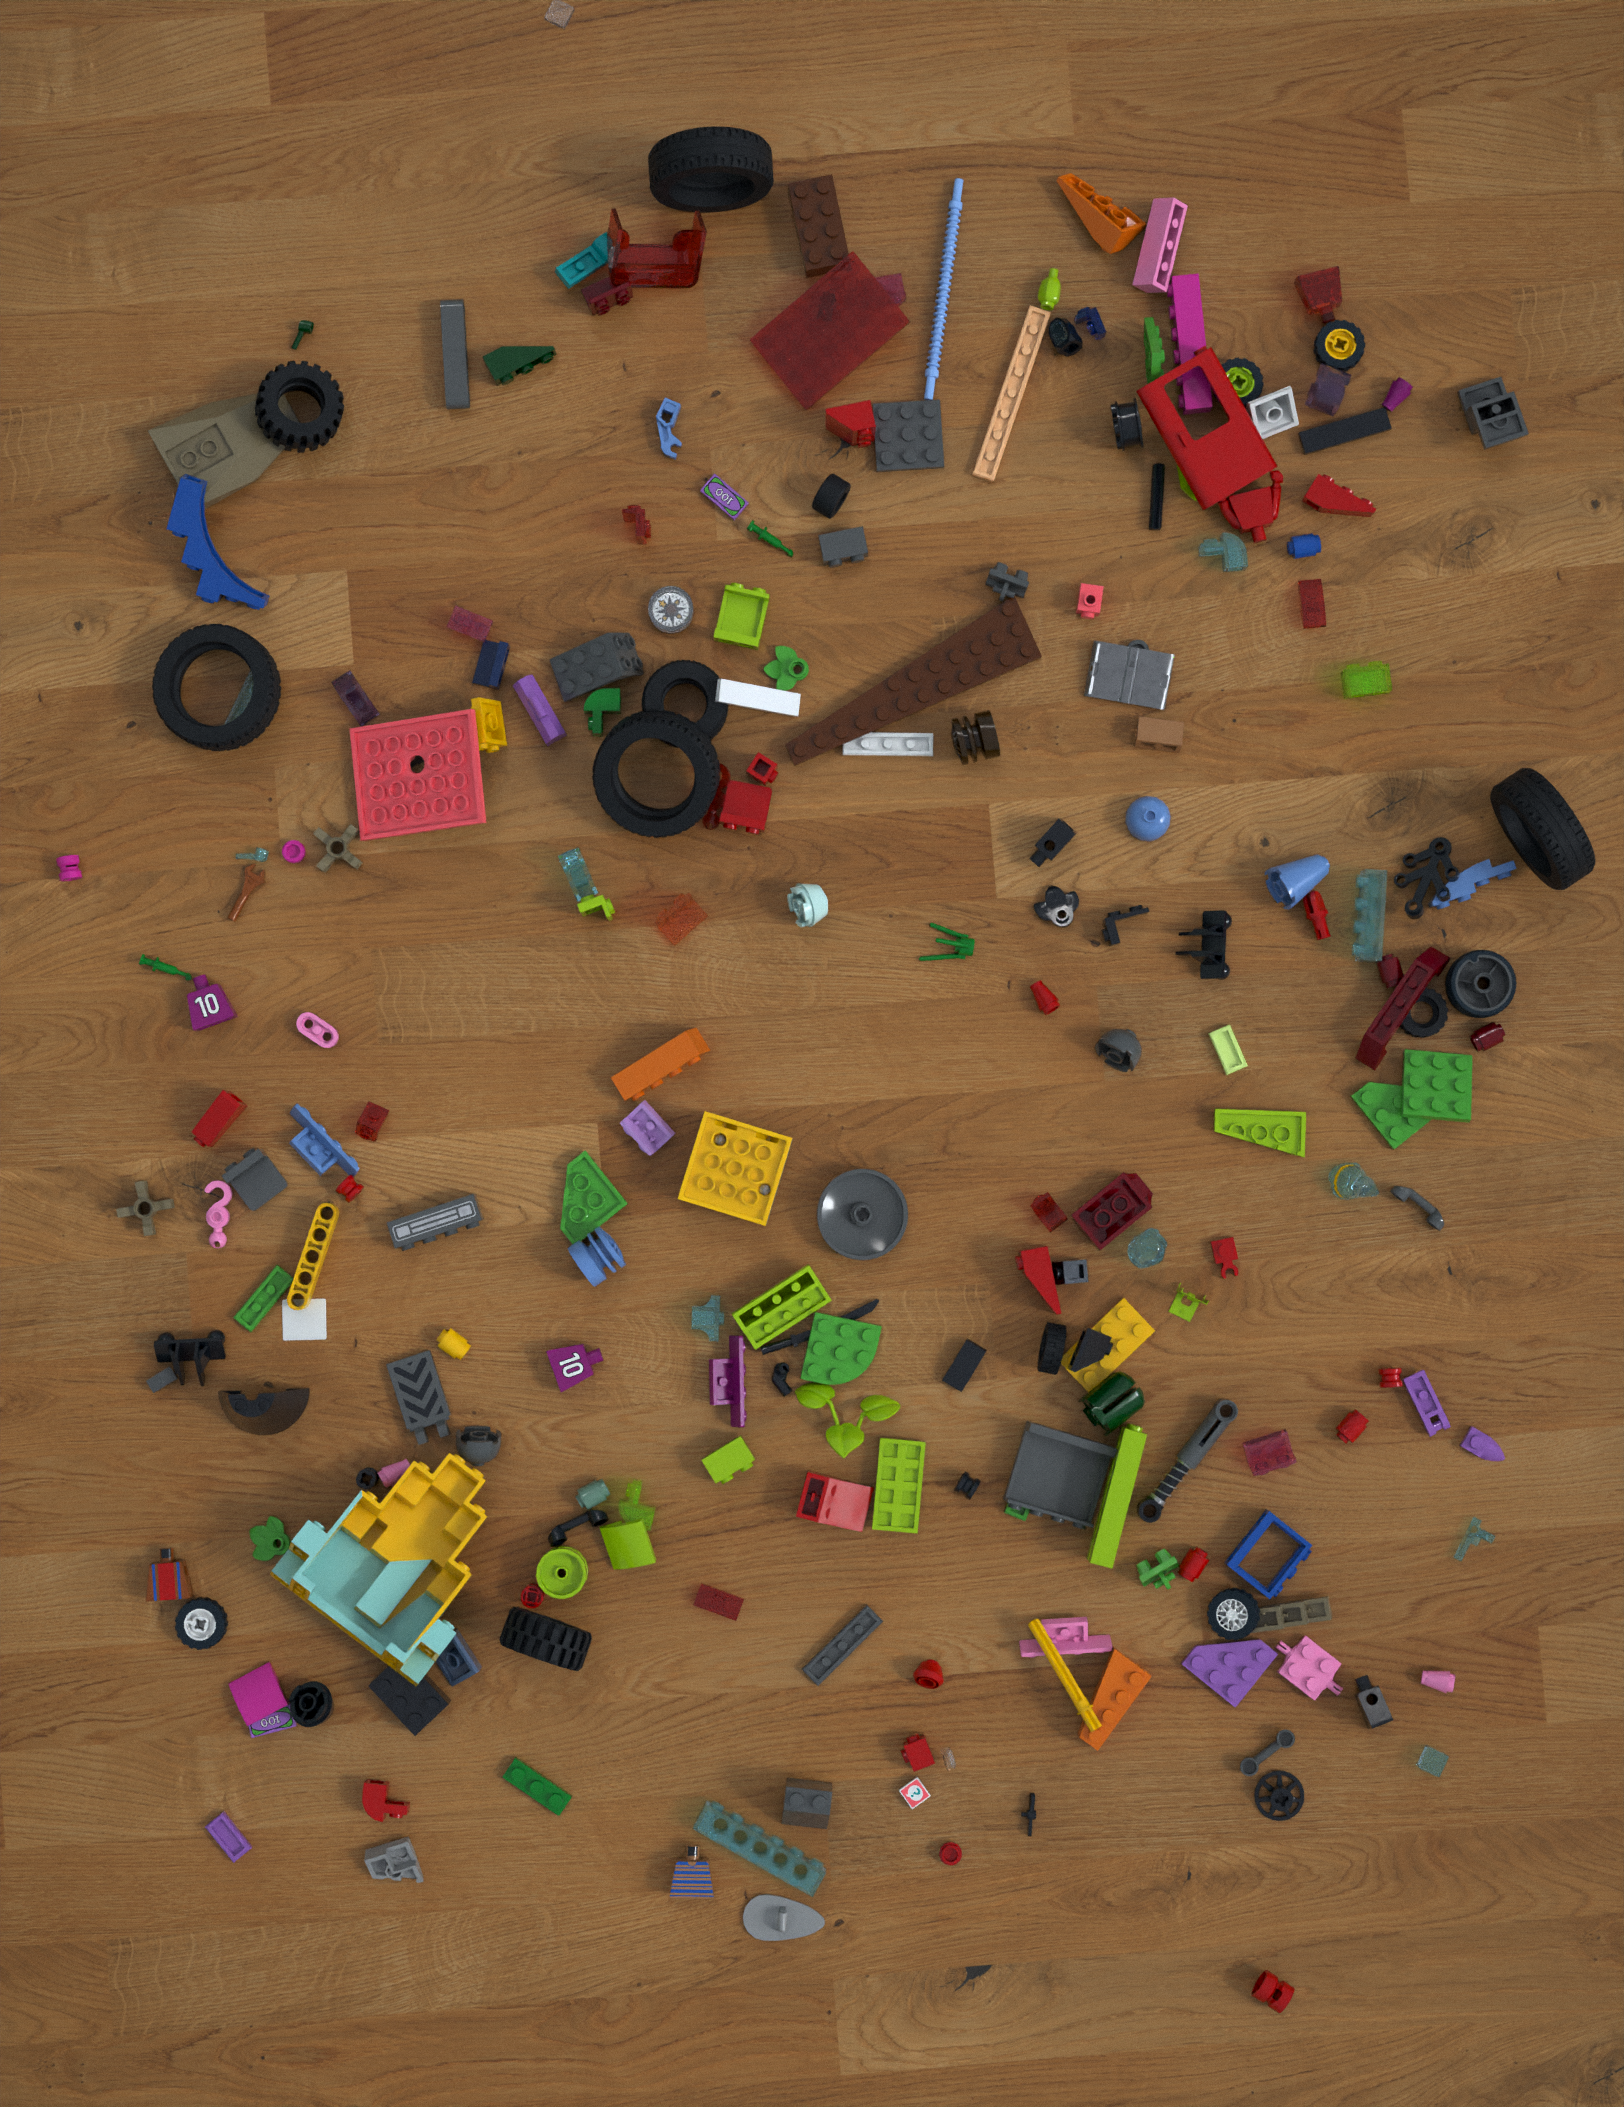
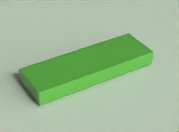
[233,1265,294,1332]

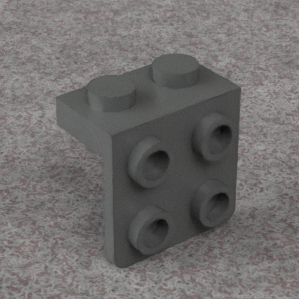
[222,1148,288,1211]

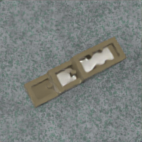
[1252,1596,1333,1633]

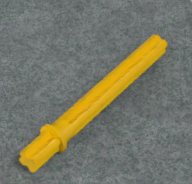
[1028,1618,1102,1732]

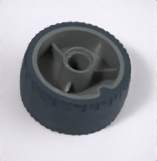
[1445,950,1517,1018]

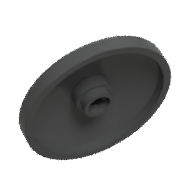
[816,1169,908,1260]

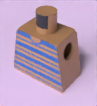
[670,1844,714,1899]

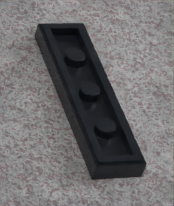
[1298,407,1392,455]

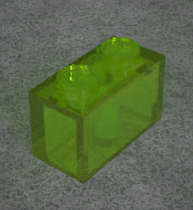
[1341,661,1392,699]

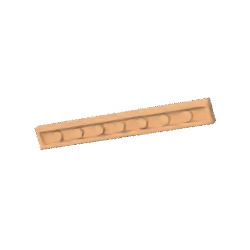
[972,305,1051,482]

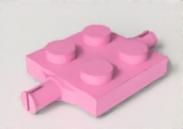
[1275,1635,1343,1701]

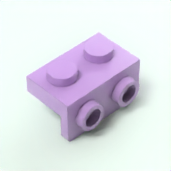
[620,1100,676,1156]

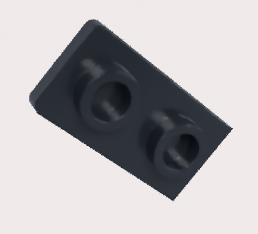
[1101,905,1149,946]

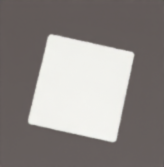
[282,1299,327,1341]

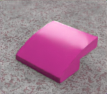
[229,1662,289,1726]

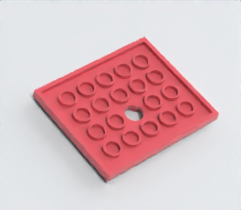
[350,709,486,841]

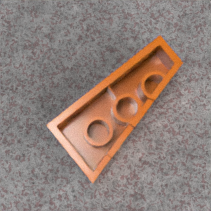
[611,1027,710,1101]

